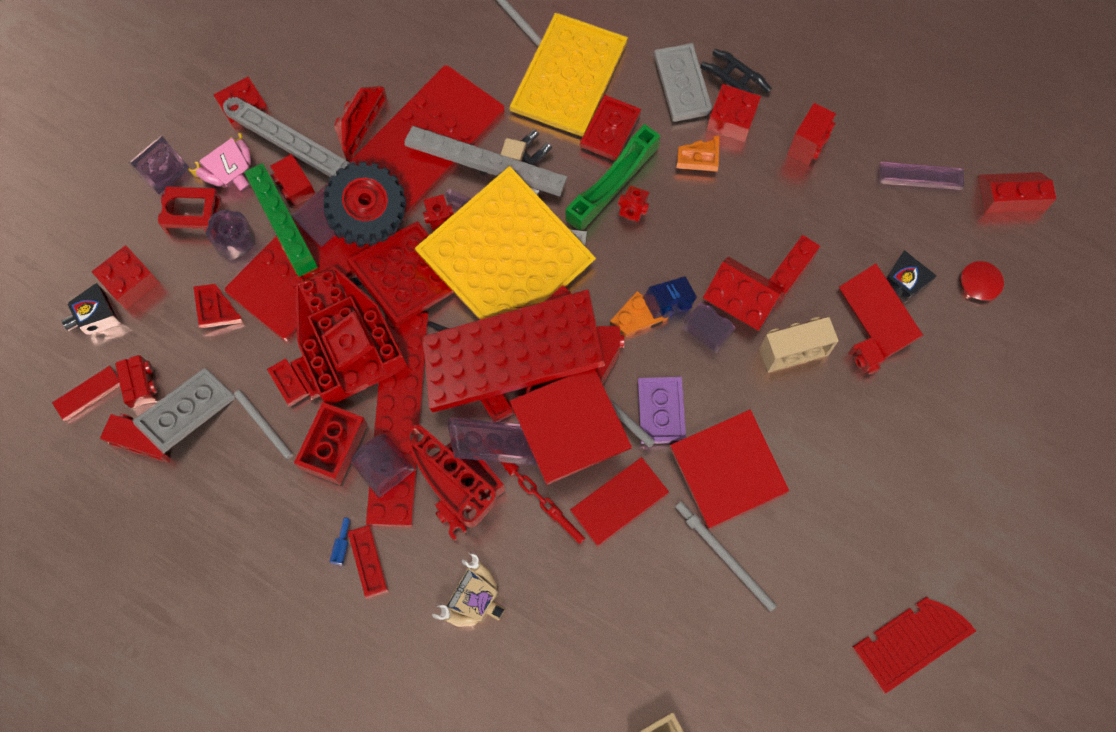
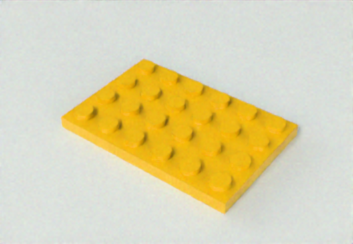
[510,13,628,137]

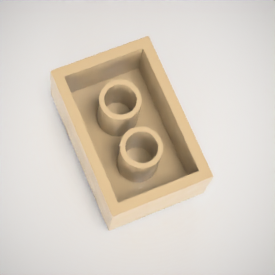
[759,317,839,373]

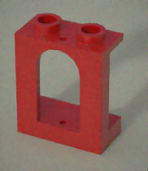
[158,187,221,235]

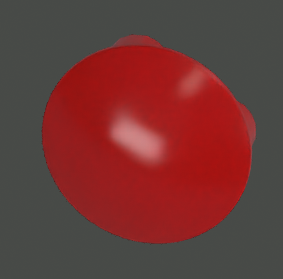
[961,261,1004,300]

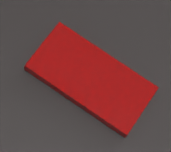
[839,263,924,359]
[570,457,669,547]

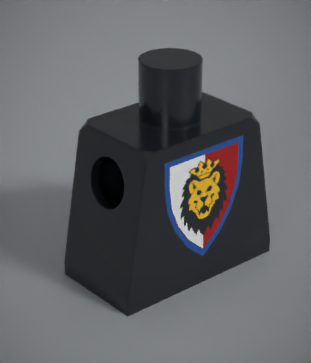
[886,250,937,303]
[61,283,121,335]

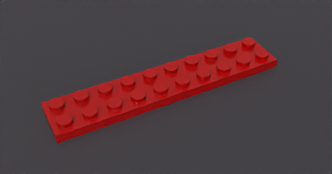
[366,313,429,527]

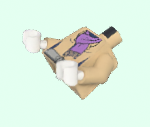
[432,552,506,627]

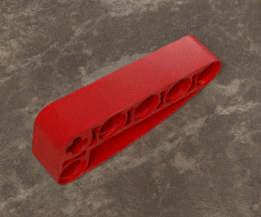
[406,425,497,527]

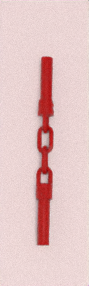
[482,437,586,545]

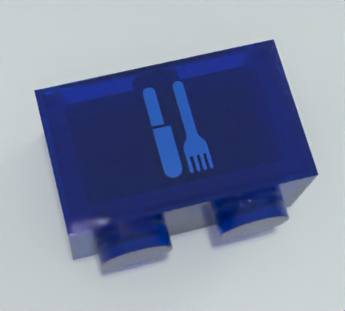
[643,276,697,319]

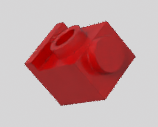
[848,337,885,375]

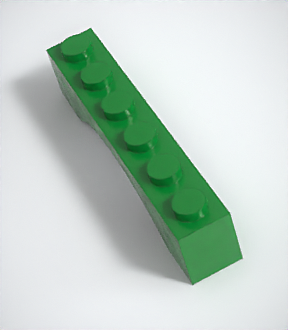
[565,124,661,231]
[244,163,318,277]

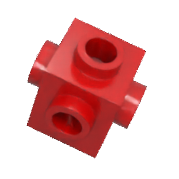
[618,185,650,222]
[422,194,454,231]

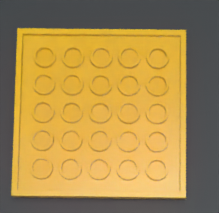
[415,166,596,320]

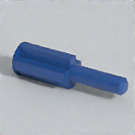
[329,517,350,565]

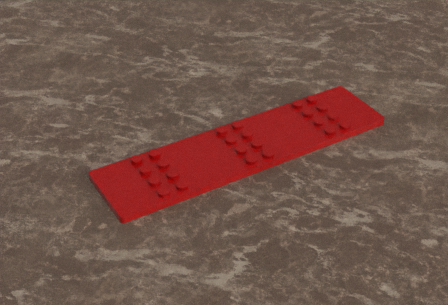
[224,65,505,341]

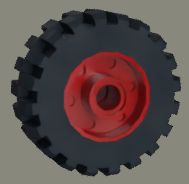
[323,161,406,247]

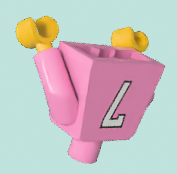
[188,133,251,191]

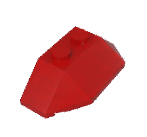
[334,86,387,162]

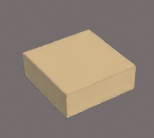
[500,138,526,161]

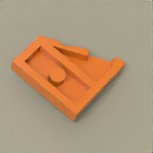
[677,135,719,171]
[610,291,669,337]

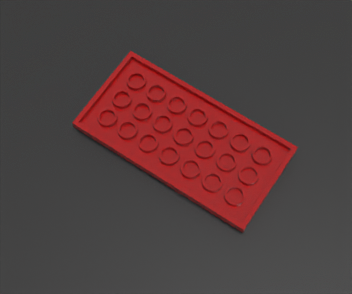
[423,289,605,413]

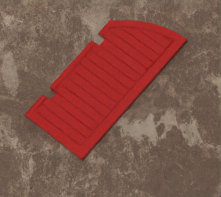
[852,596,976,694]

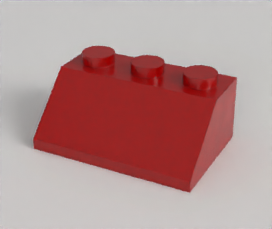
[978,172,1057,213]

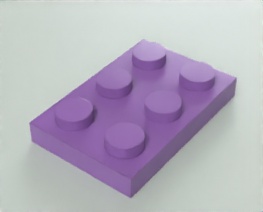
[638,377,686,444]

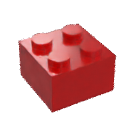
[707,84,761,142]
[787,103,836,166]
[91,245,160,310]

